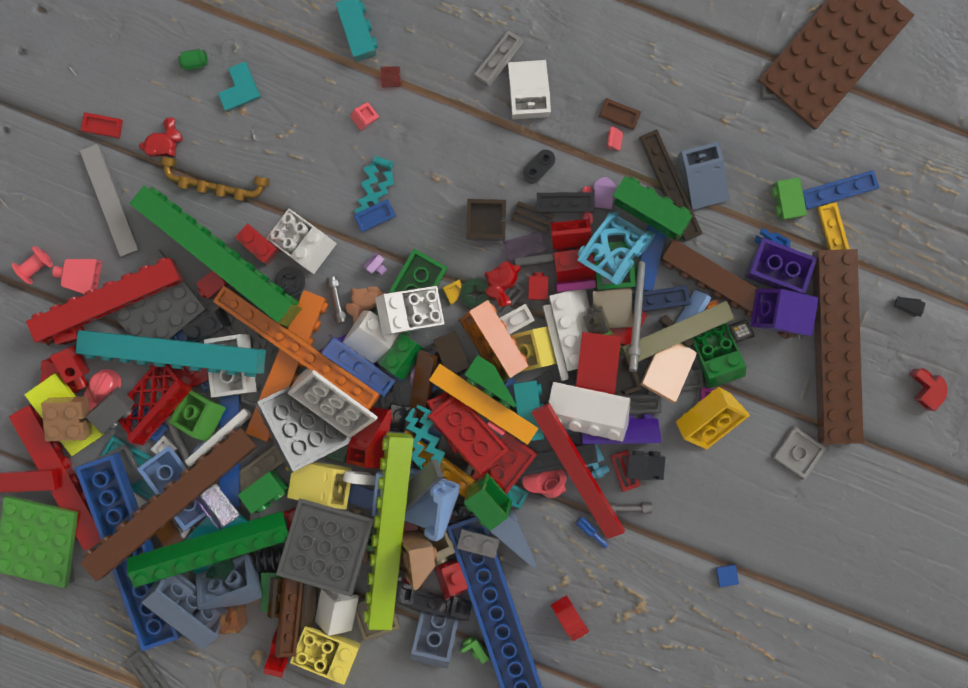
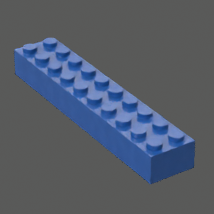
[75,452,182,651]
[447,516,543,688]

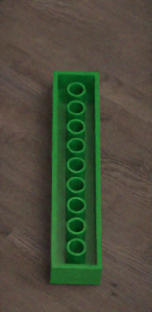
[129,185,302,327]

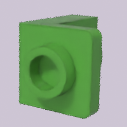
[460,636,489,664]

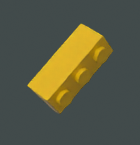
[676,387,750,450]

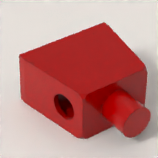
[50,344,90,390]
[434,559,468,600]

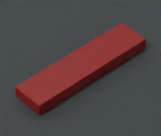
[0,469,59,492]

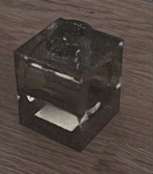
[583,305,609,334]

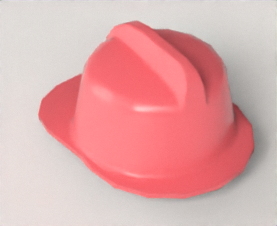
[84,369,122,411]
[523,469,567,498]

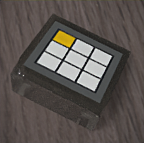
[728,319,755,343]

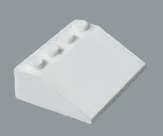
[288,369,378,438]

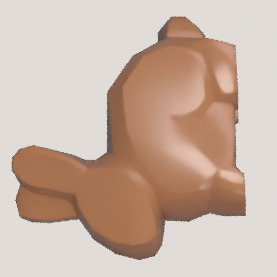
[345,286,386,325]

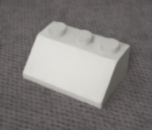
[204,334,257,398]

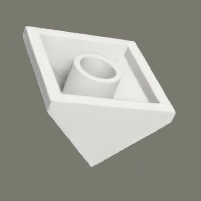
[315,588,359,636]

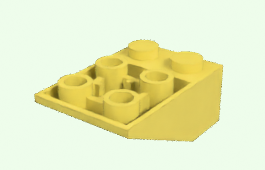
[287,462,352,510]
[290,626,361,685]

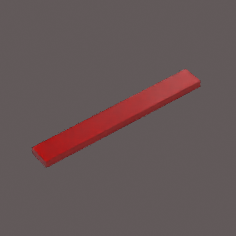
[531,403,625,539]

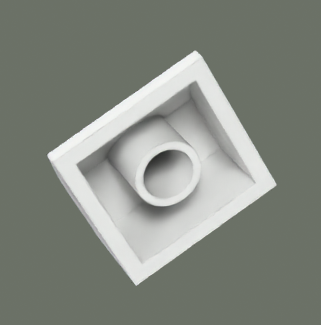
[343,311,400,364]

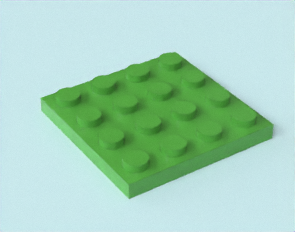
[0,496,78,588]

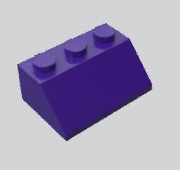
[745,238,817,294]

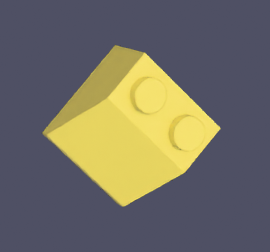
[510,326,557,372]

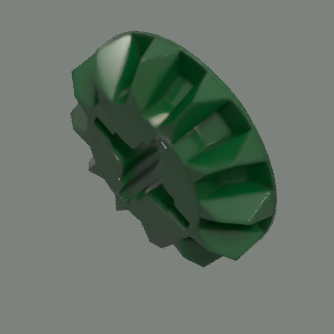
[460,279,490,309]

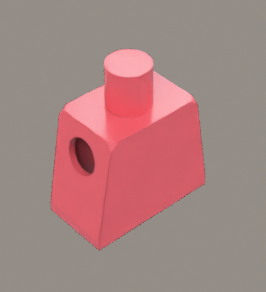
[52,259,102,294]

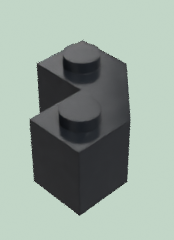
[625,450,665,480]

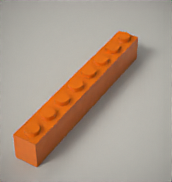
[246,290,329,442]

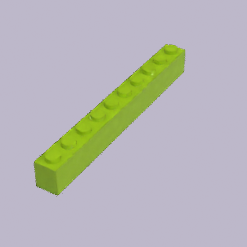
[363,433,414,630]

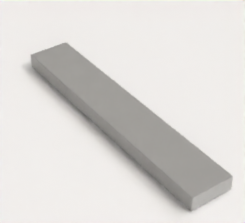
[80,144,140,257]

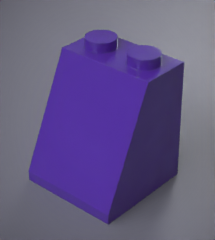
[750,289,818,336]

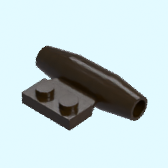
[267,577,318,636]

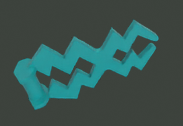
[354,155,395,214]
[405,405,445,470]

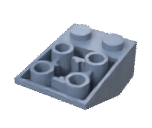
[677,141,729,210]

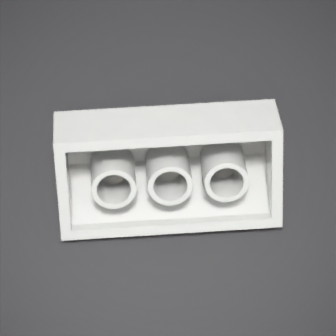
[548,289,596,371]
[549,382,630,442]

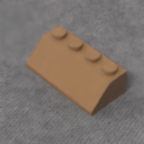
[400,529,437,590]

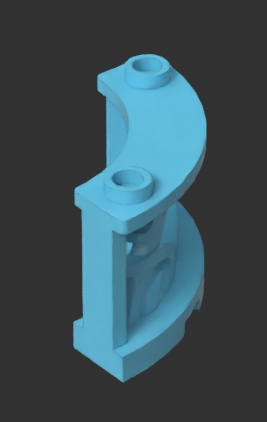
[577,211,656,285]

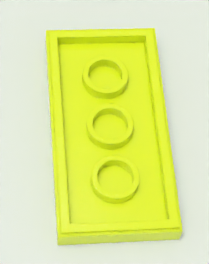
[24,372,104,456]

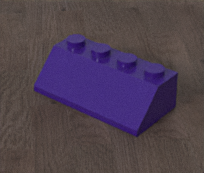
[579,414,662,444]

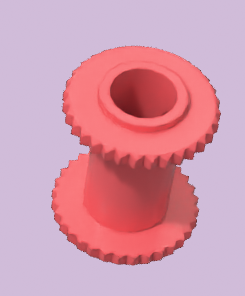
[12,246,53,284]

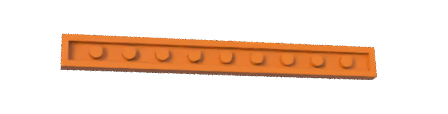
[213,286,381,411]

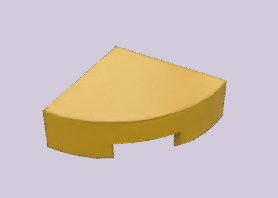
[443,280,461,305]

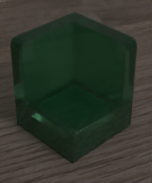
[205,558,235,580]

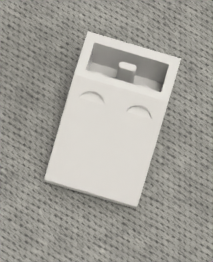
[508,60,551,120]
[266,208,337,274]
[375,286,444,336]

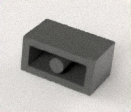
[86,387,135,433]

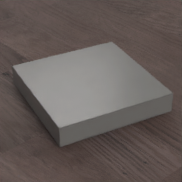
[772,426,826,479]

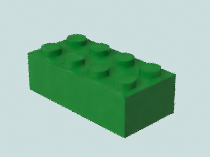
[612,176,692,241]
[376,249,448,335]

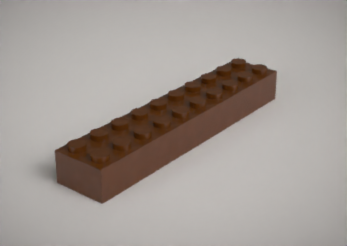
[812,249,864,444]
[80,428,257,581]

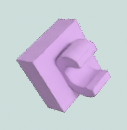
[363,252,387,275]

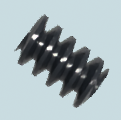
[256,547,283,572]

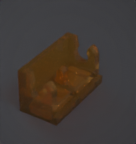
[220,604,248,634]

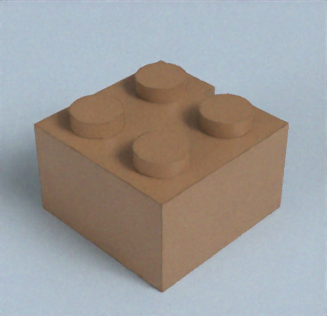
[41,396,92,441]

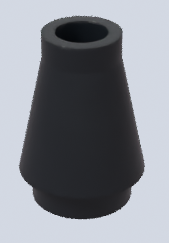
[894,296,926,317]

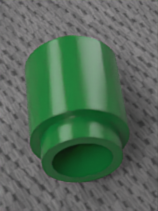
[178,49,208,71]

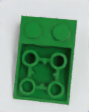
[691,323,746,389]
[465,355,516,408]

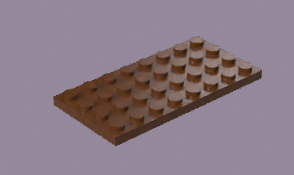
[758,0,914,130]

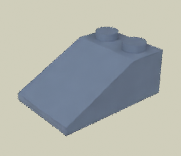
[490,509,537,569]
[196,554,262,610]
[410,613,458,668]

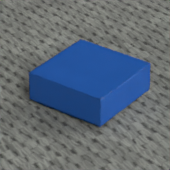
[716,564,739,587]

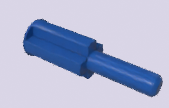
[575,516,608,548]

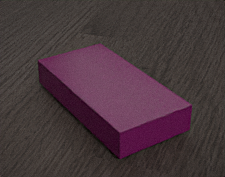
[555,278,596,292]

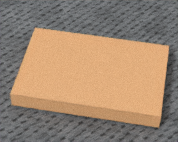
[640,343,697,403]

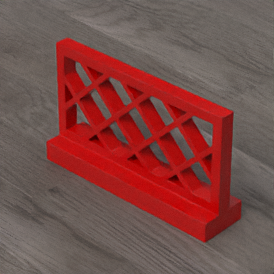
[118,364,192,445]

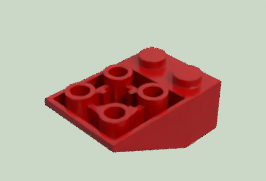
[346,407,392,468]

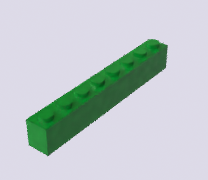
[127,511,289,588]

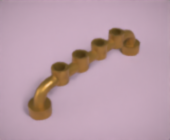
[160,156,270,201]

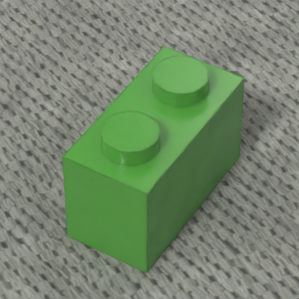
[771,177,807,221]

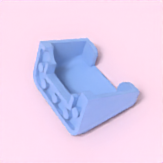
[372,467,460,541]

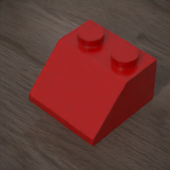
[551,219,591,251]
[553,249,596,293]

